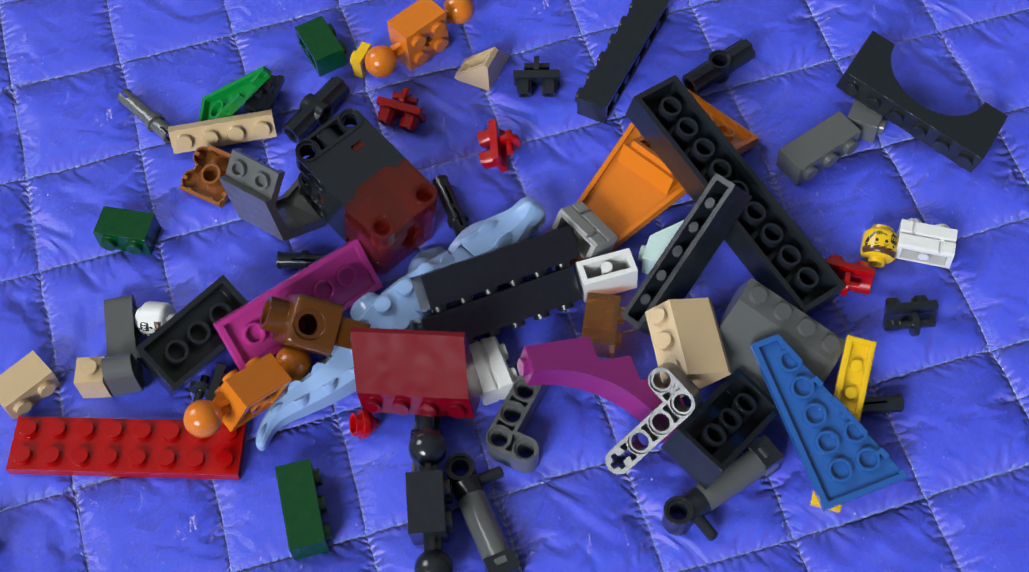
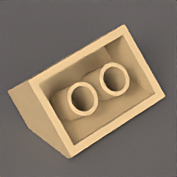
[645,298,732,398]

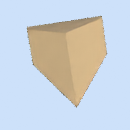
[454,47,510,91]

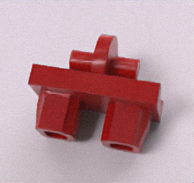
[376,87,427,133]
[477,119,521,173]
[825,254,876,296]

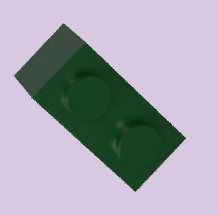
[295,16,347,77]
[93,206,161,255]

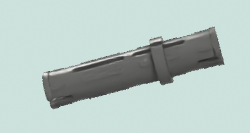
[117,89,171,143]

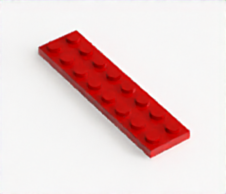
[6,416,248,480]

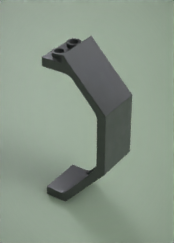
[218,148,327,241]

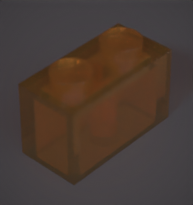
[581,292,626,358]

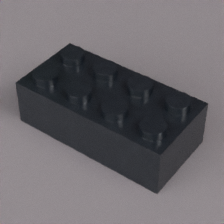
[134,275,248,396]
[661,369,779,490]

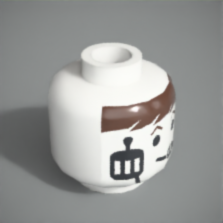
[135,301,176,337]

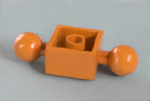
[365,0,475,78]
[183,346,311,438]

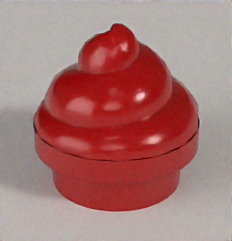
[349,410,381,439]

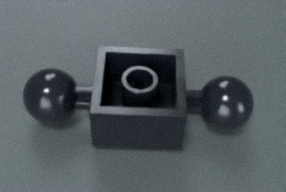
[405,429,455,572]

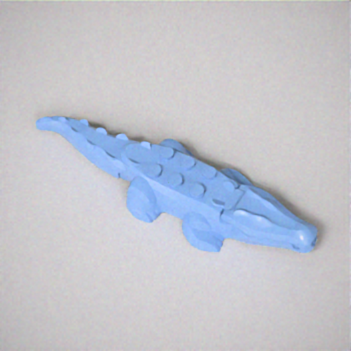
[255,197,545,451]

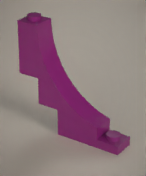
[517,336,685,444]

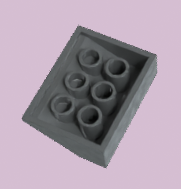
[718,277,845,398]

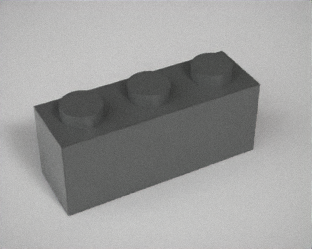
[776,111,861,185]

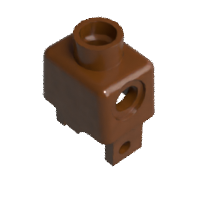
[260,293,371,357]

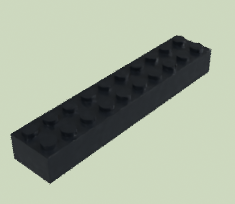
[626,75,846,316]

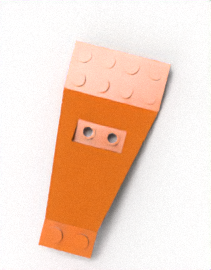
[546,89,760,266]

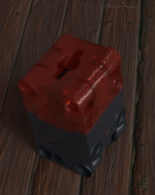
[295,108,437,274]

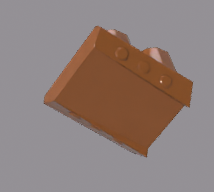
[178,145,231,208]

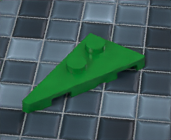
[198,66,272,122]

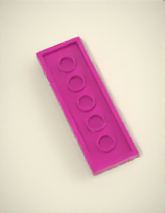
[213,239,383,371]

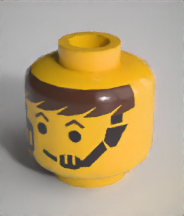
[860,224,899,268]

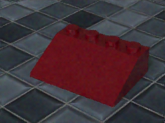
[350,327,483,418]

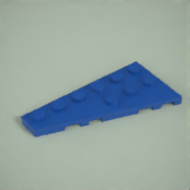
[750,334,909,512]

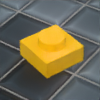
[350,42,372,79]

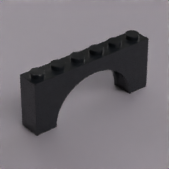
[836,31,1008,173]

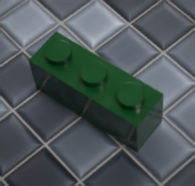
[275,459,333,560]

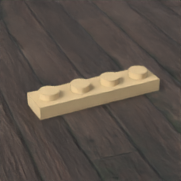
[168,109,277,154]

